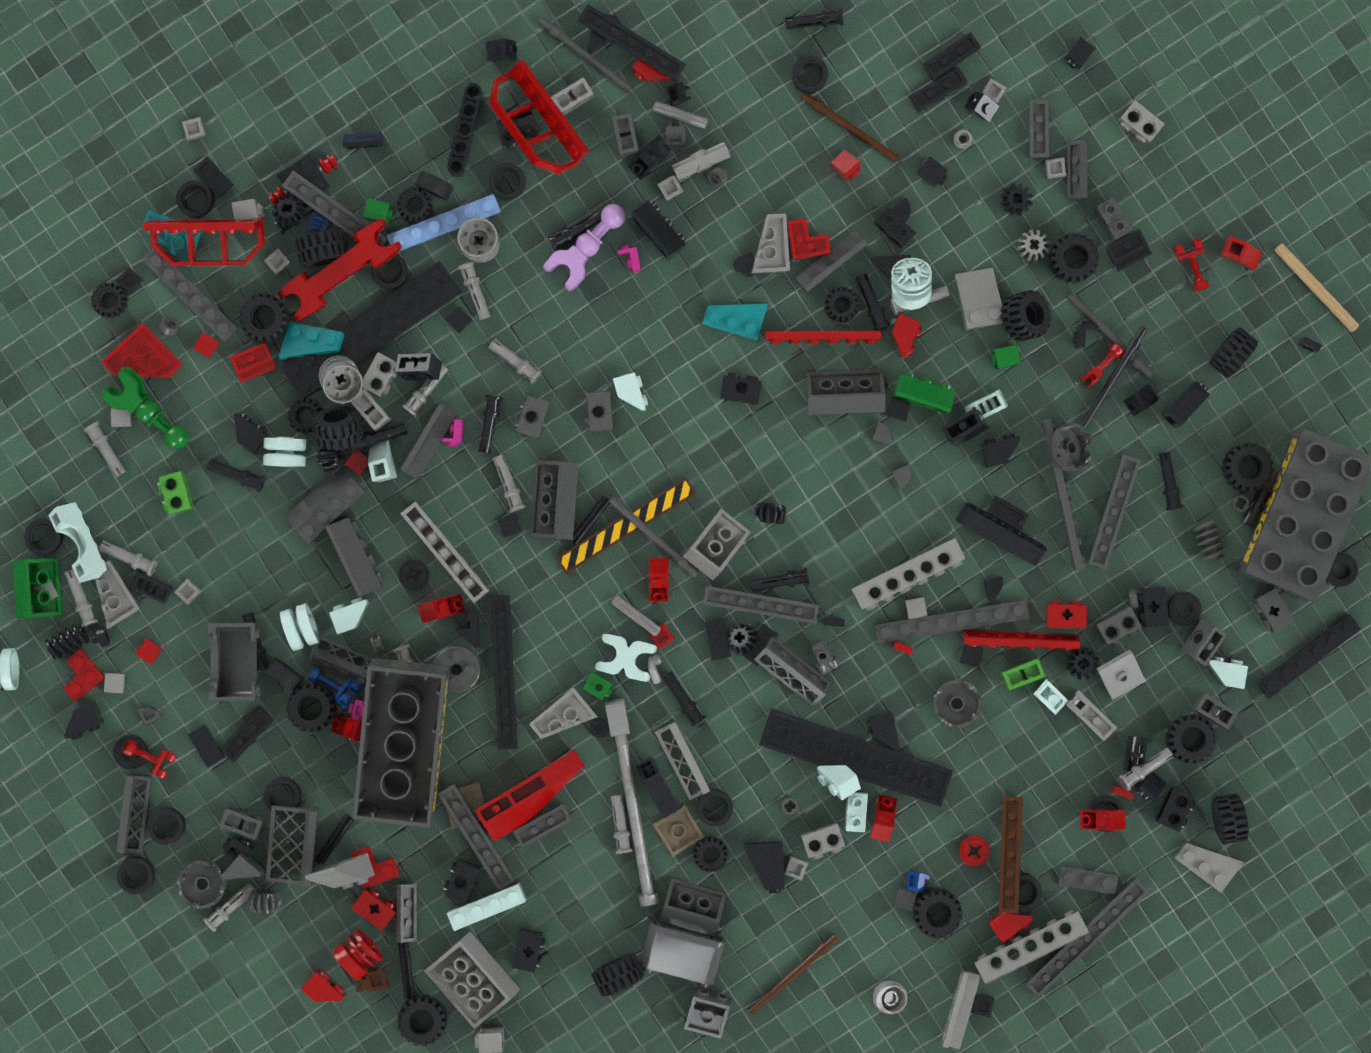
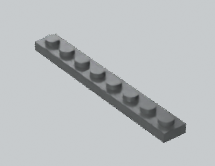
[1041,418,1086,570]
[875,600,1029,644]
[1025,877,1150,998]

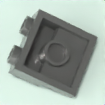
[684,988,732,1039]

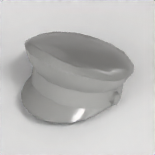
[873,980,908,1015]

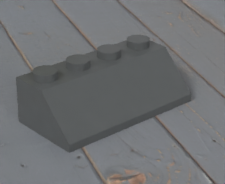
[806,369,886,415]
[530,461,579,540]
[285,467,367,545]
[325,517,384,597]

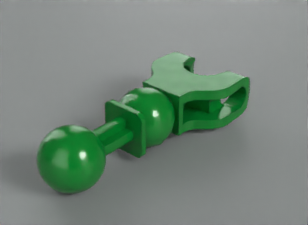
[101,367,189,450]

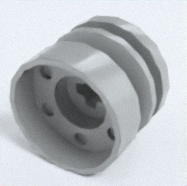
[457,217,500,263]
[318,355,363,404]

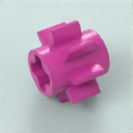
[348,699,364,721]

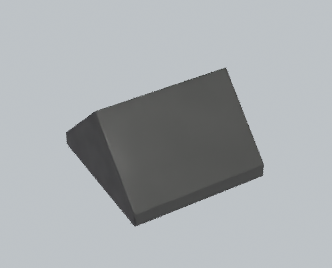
[221,853,266,879]

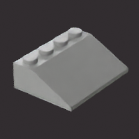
[424,932,520,1029]

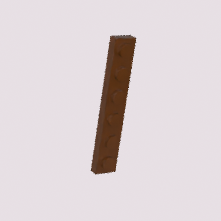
[999,796,1023,913]

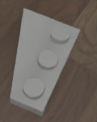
[751,213,790,274]
[95,560,141,629]
[529,687,598,739]
[1174,842,1244,893]

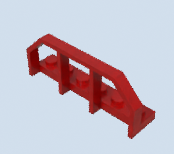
[489,60,589,175]
[143,218,265,266]

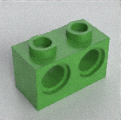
[157,471,194,515]
[1000,658,1045,691]

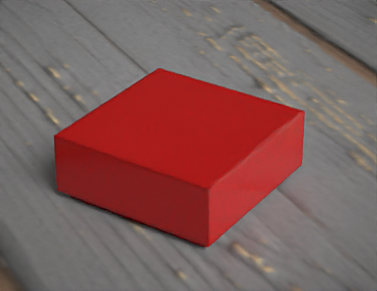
[193,332,220,359]
[345,450,369,476]
[649,623,675,649]
[135,638,163,665]
[892,641,913,655]
[1111,785,1134,799]

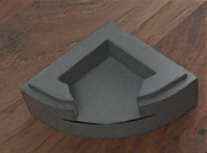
[872,421,892,445]
[892,464,911,490]
[136,707,163,726]

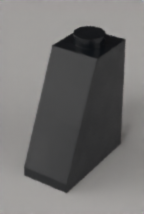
[1161,381,1210,428]
[636,757,680,818]
[744,841,785,893]

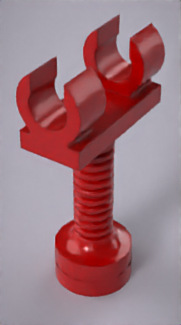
[1174,238,1210,292]
[1080,343,1124,388]
[122,739,177,779]

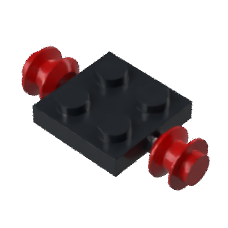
[268,154,339,204]

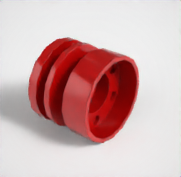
[332,928,384,981]

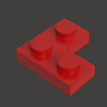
[788,218,832,260]
[63,648,105,702]
[351,846,401,889]

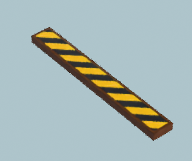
[556,477,696,574]

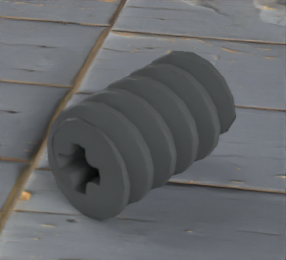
[1193,519,1226,561]

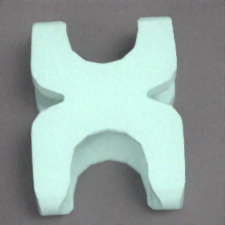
[595,634,657,682]

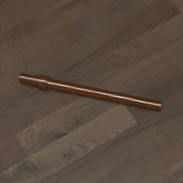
[801,92,899,162]
[748,933,839,1015]

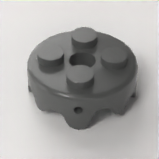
[1052,423,1094,472]
[433,645,481,693]
[933,680,982,728]
[176,860,227,909]

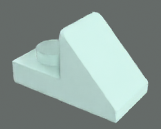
[1033,679,1068,715]

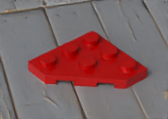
[101,323,183,378]

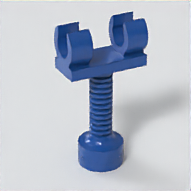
[308,667,362,708]

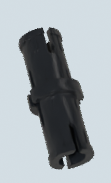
[1241,488,1270,527]

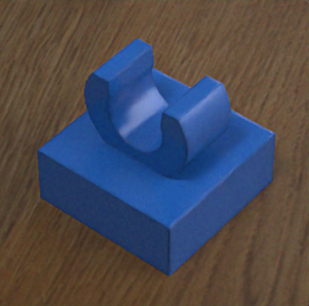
[306,212,330,233]
[906,870,930,893]

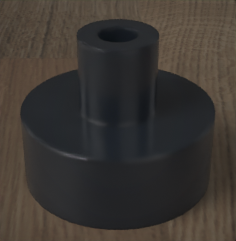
[91,627,110,647]

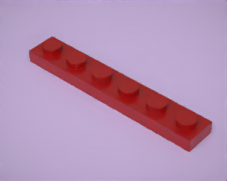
[765,331,881,344]
[963,630,1080,651]

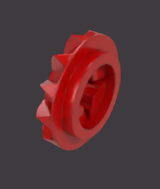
[959,835,990,866]

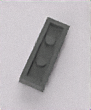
[1029,100,1049,158]
[1067,140,1087,200]
[513,803,572,848]
[1057,866,1118,894]
[396,883,417,943]

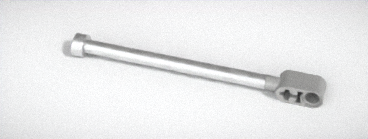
[605,698,659,906]

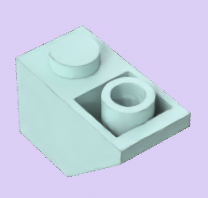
[613,372,648,411]
[368,440,397,482]
[330,597,369,634]
[1207,656,1248,689]
[817,765,861,800]

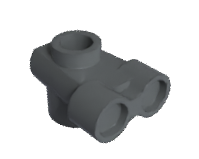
[812,641,840,674]

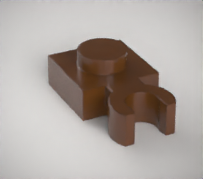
[353,968,389,992]

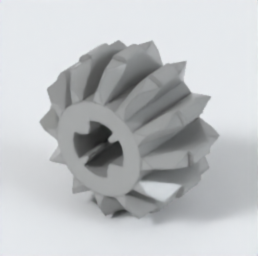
[1017,229,1050,262]

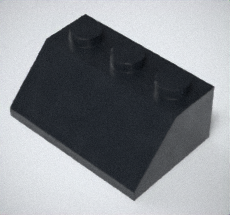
[631,201,686,261]

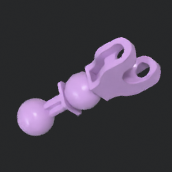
[543,204,625,292]

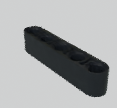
[447,83,483,177]
[956,502,1047,566]

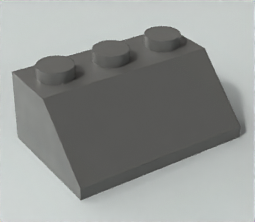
[659,878,727,937]

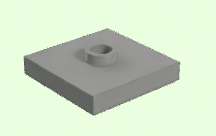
[1096,650,1146,700]

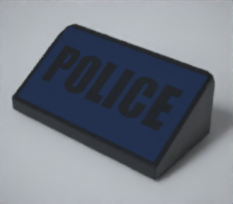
[343,132,383,149]

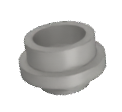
[953,129,973,149]

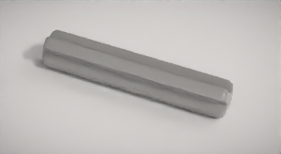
[653,101,708,129]
[611,596,661,636]

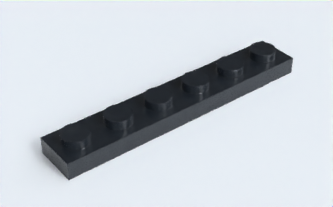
[578,4,686,82]
[1257,614,1361,699]

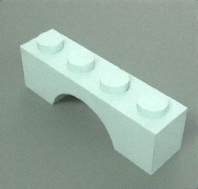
[48,502,107,583]
[447,882,527,931]

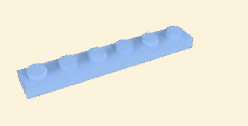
[387,194,501,252]

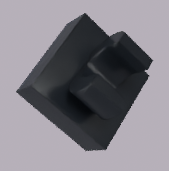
[667,82,691,106]

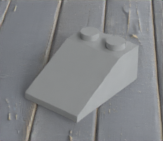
[955,268,1003,331]
[683,509,751,580]
[305,853,375,889]

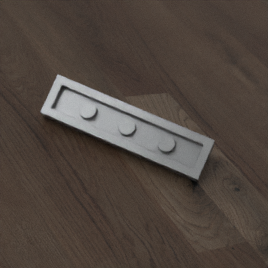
[655,722,710,800]
[941,969,981,1049]

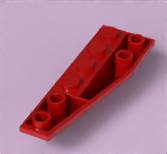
[475,750,584,841]

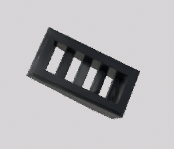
[129,571,173,605]

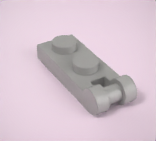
[1065,690,1117,741]

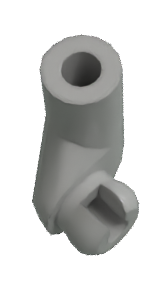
[648,654,662,684]

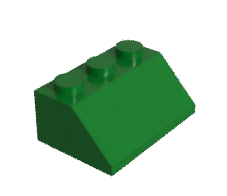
[892,372,955,414]
[12,558,62,619]

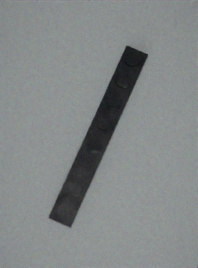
[490,595,518,750]

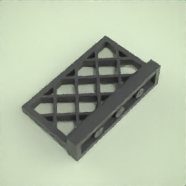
[266,805,319,887]

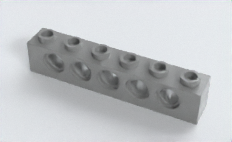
[400,501,490,603]
[851,538,966,611]
[975,910,1089,984]

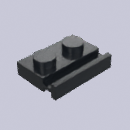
[1105,229,1152,272]

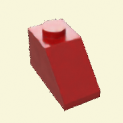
[632,59,672,82]

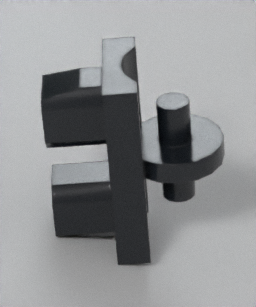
[1123,736,1148,771]

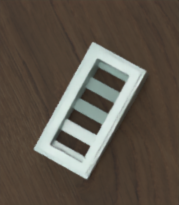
[964,389,1008,418]

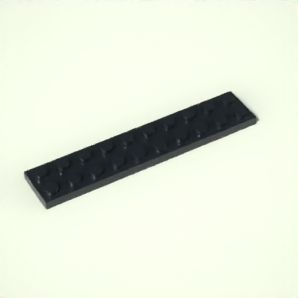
[281,261,461,399]
[759,708,953,807]

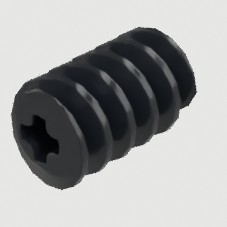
[45,624,90,660]

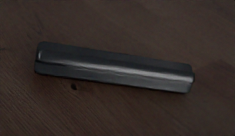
[570,496,610,545]
[315,814,354,865]
[398,942,415,999]

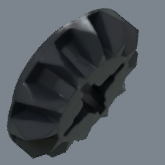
[398,560,429,590]

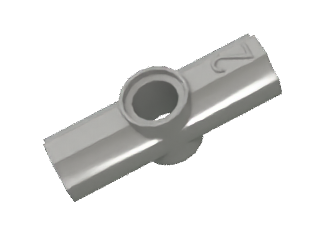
[672,142,731,181]

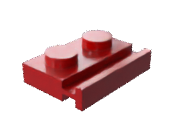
[230,342,276,383]

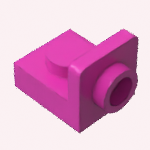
[618,245,641,273]
[442,419,464,447]

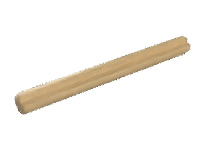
[1275,244,1359,332]

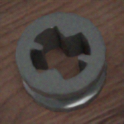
[1231,495,1249,512]
[370,634,385,653]
[781,798,798,815]

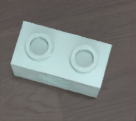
[845,791,868,832]

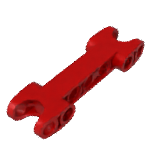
[278,219,402,322]

